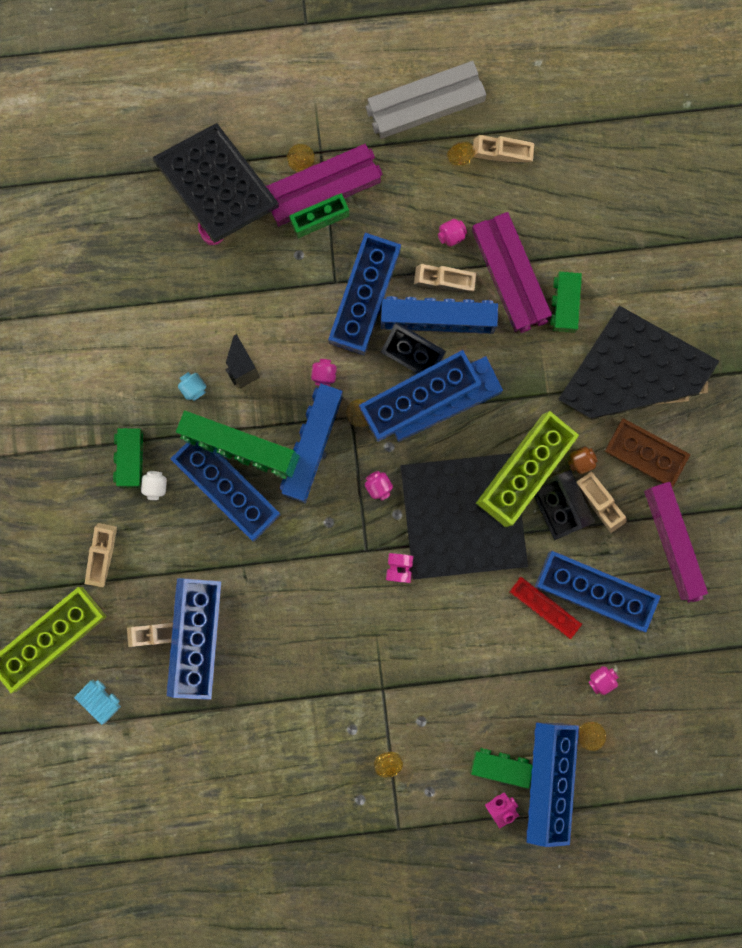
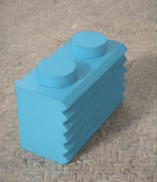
[74,680,121,725]

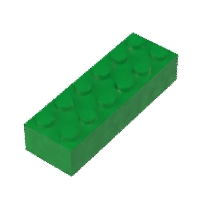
[176,410,300,479]

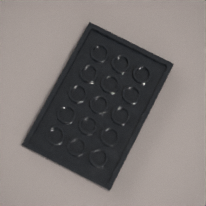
[153,123,279,243]

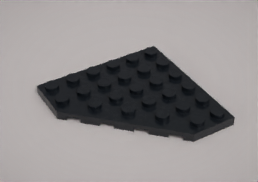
[558,305,719,420]

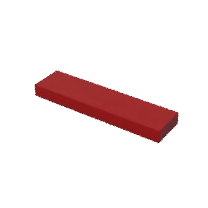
[509,577,582,639]

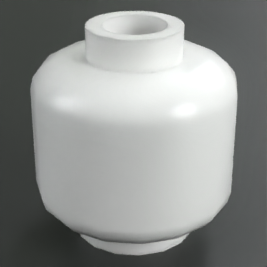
[141,471,167,500]

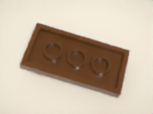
[604,418,691,488]

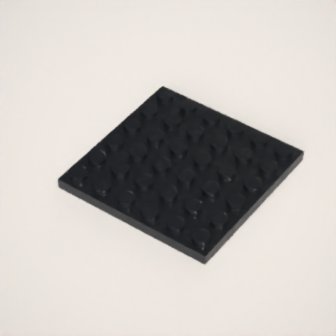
[400,453,528,580]

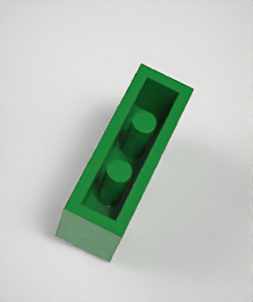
[289,193,349,238]
[550,271,582,333]
[113,428,144,488]
[470,747,533,789]

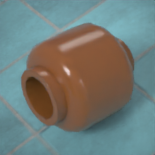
[568,446,598,474]

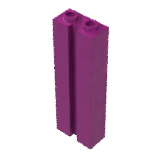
[266,143,383,227]
[472,212,552,333]
[644,482,708,602]

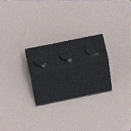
[381,322,446,374]
[225,334,260,389]
[534,470,595,541]

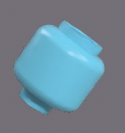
[178,372,206,401]

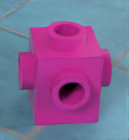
[485,792,519,828]

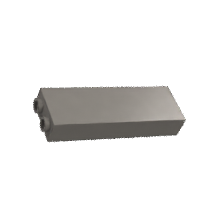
[365,61,486,139]

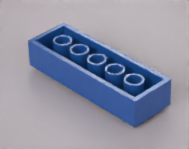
[328,233,401,356]
[381,296,498,334]
[359,350,482,442]
[394,356,503,442]
[280,383,343,504]
[170,443,281,542]
[535,551,661,633]
[167,578,221,699]
[527,723,579,847]

